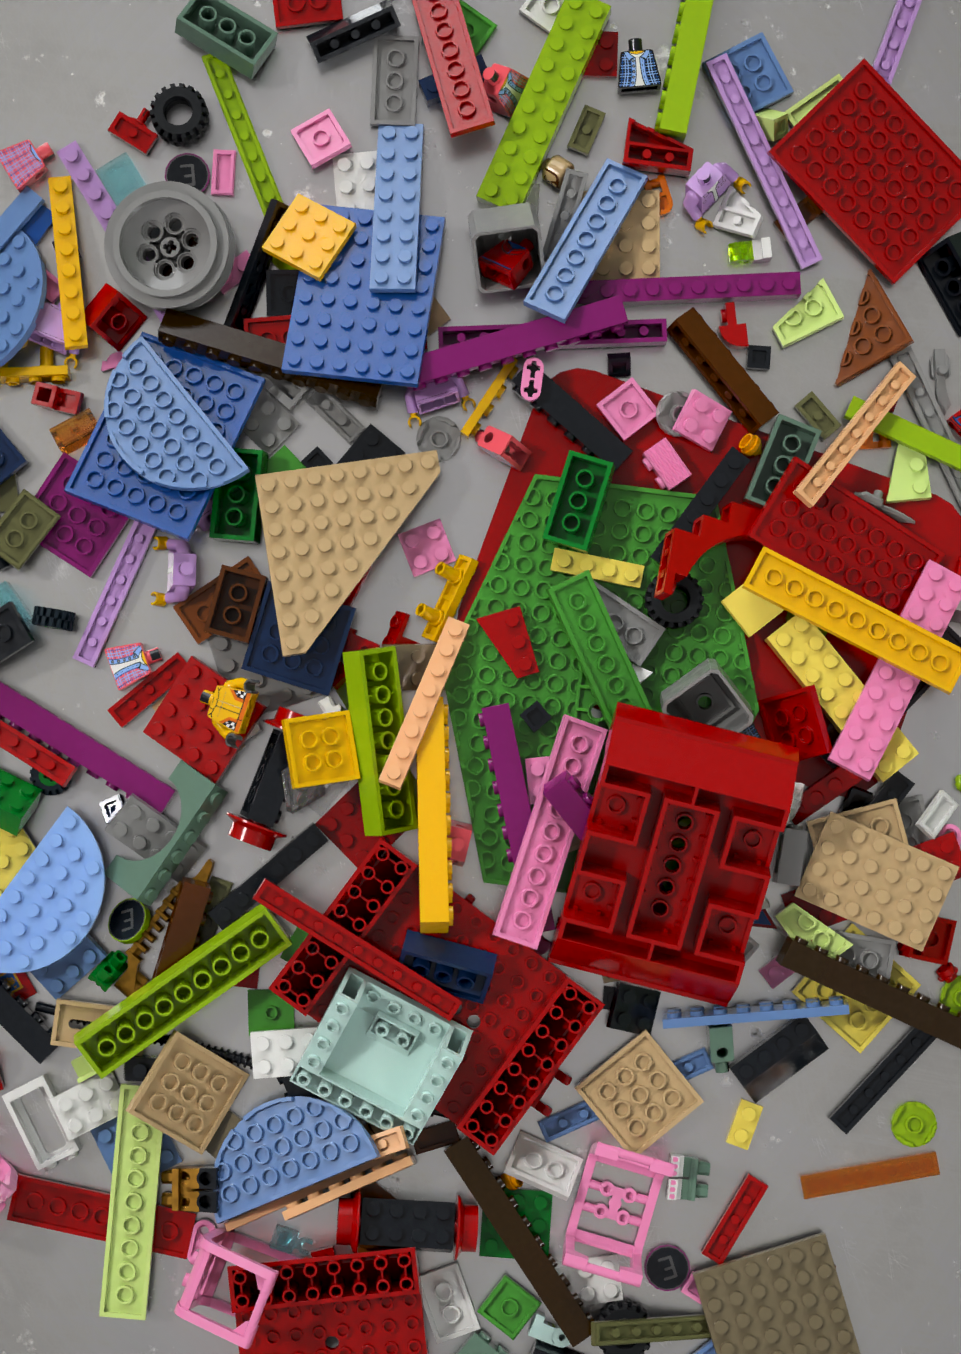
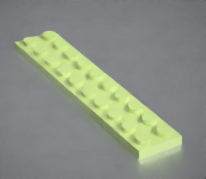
[99,1083,163,1320]

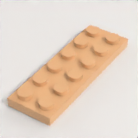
[282,1153,417,1221]

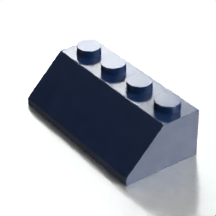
[399,930,497,1004]

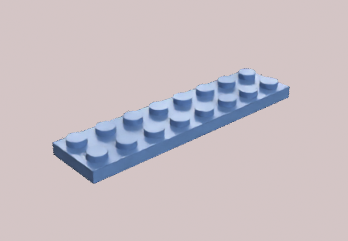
[369,124,424,293]
[523,158,648,324]
[662,995,850,1029]

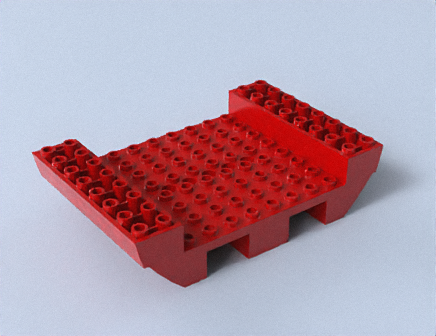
[547,702,799,1007]
[268,838,605,1156]
[227,1247,429,1354]

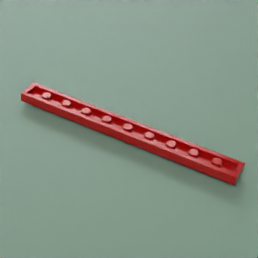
[252,878,462,1021]

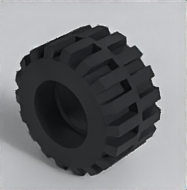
[150,83,209,146]
[644,574,704,629]
[596,1299,650,1354]

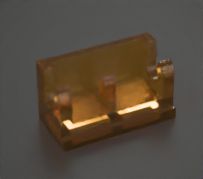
[49,408,97,454]

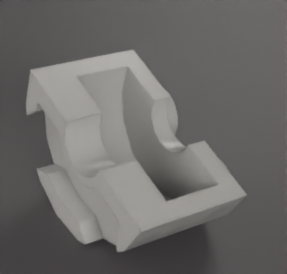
[260,374,309,411]

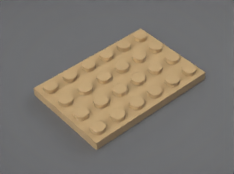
[794,811,959,952]

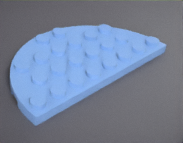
[0,806,106,973]

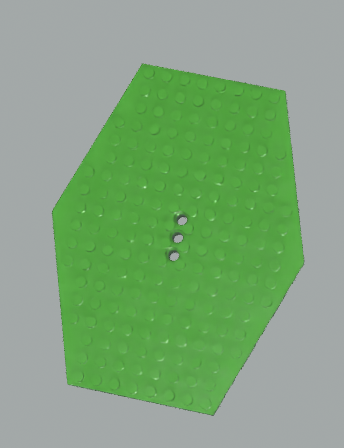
[445,474,759,893]

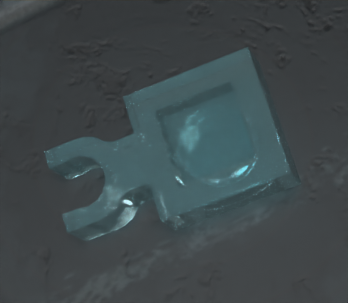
[269,1224,313,1256]

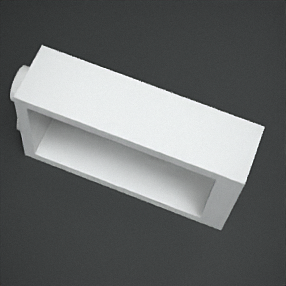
[2,1073,82,1171]

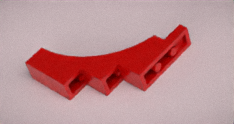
[654,501,761,600]

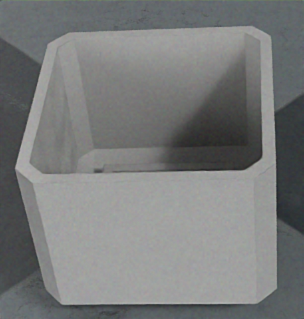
[468,202,545,294]
[660,658,754,733]

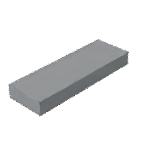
[302,388,366,445]

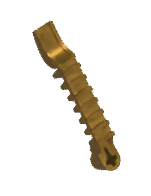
[114,859,215,997]

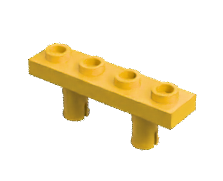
[0,346,71,386]
[415,554,479,643]

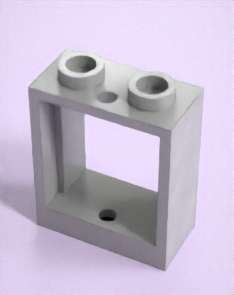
[772,824,808,886]

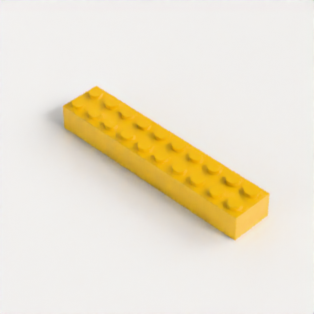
[416,697,453,934]

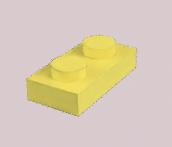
[725,1098,763,1150]

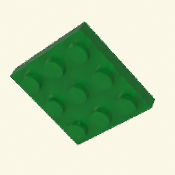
[479,1188,553,1259]

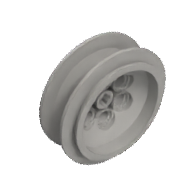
[104,181,235,312]

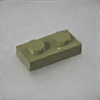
[567,105,606,156]
[794,391,841,441]

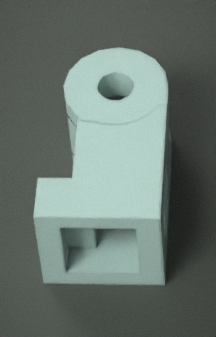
[527,1311,570,1348]

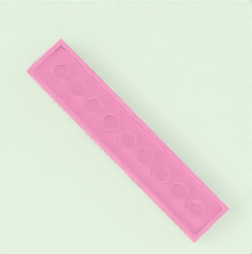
[827,559,961,781]
[492,714,608,950]

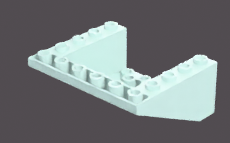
[289,966,473,1145]

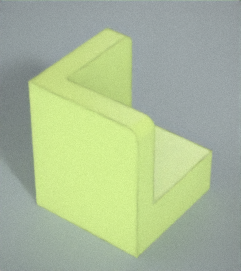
[755,108,788,142]
[71,1055,97,1083]

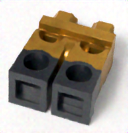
[161,1166,220,1213]

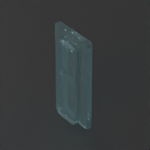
[95,152,146,206]

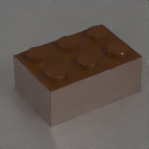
[204,564,268,644]

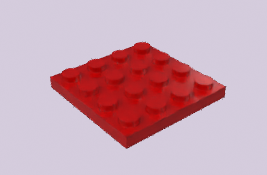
[143,656,267,783]

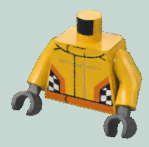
[200,677,260,749]

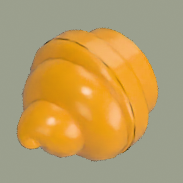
[739,433,762,456]
[501,1173,523,1190]

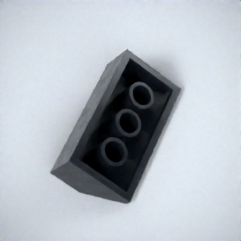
[917,232,961,337]
[729,1018,829,1103]

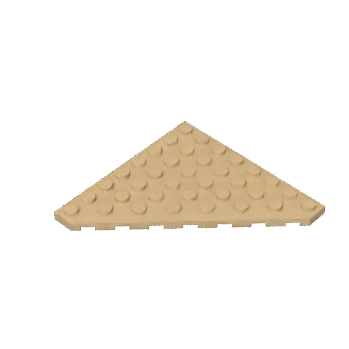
[255,450,440,657]

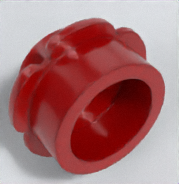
[936,962,958,983]

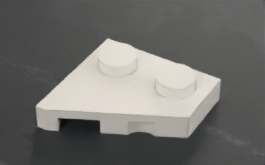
[713,186,764,239]

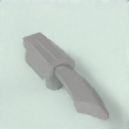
[930,349,951,415]
[854,490,916,524]

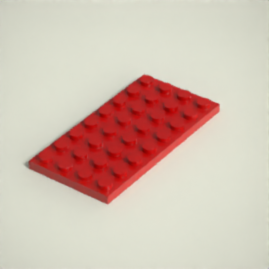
[746,457,945,616]

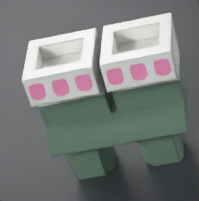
[666,1153,710,1201]

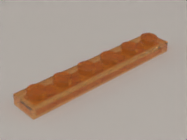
[799,1151,940,1199]

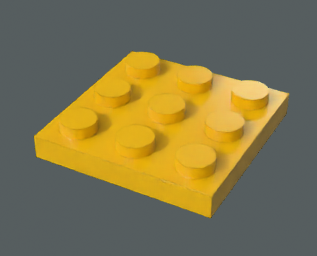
[262,193,357,282]
[281,710,361,789]

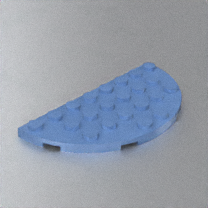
[0,229,47,367]
[104,336,250,491]
[213,1096,381,1224]

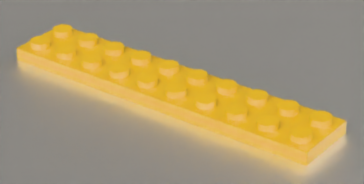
[742,546,961,695]

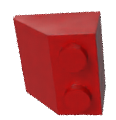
[84,283,147,351]

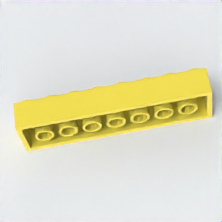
[764,615,919,783]

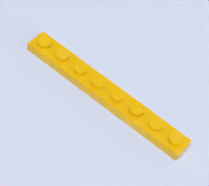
[48,176,88,350]

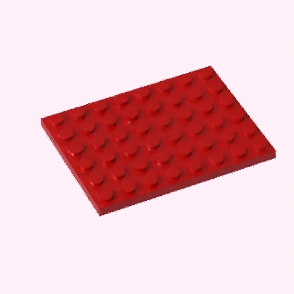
[767,58,961,285]

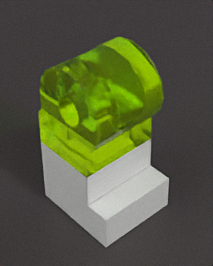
[728,237,772,264]

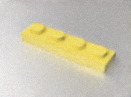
[550,548,645,589]

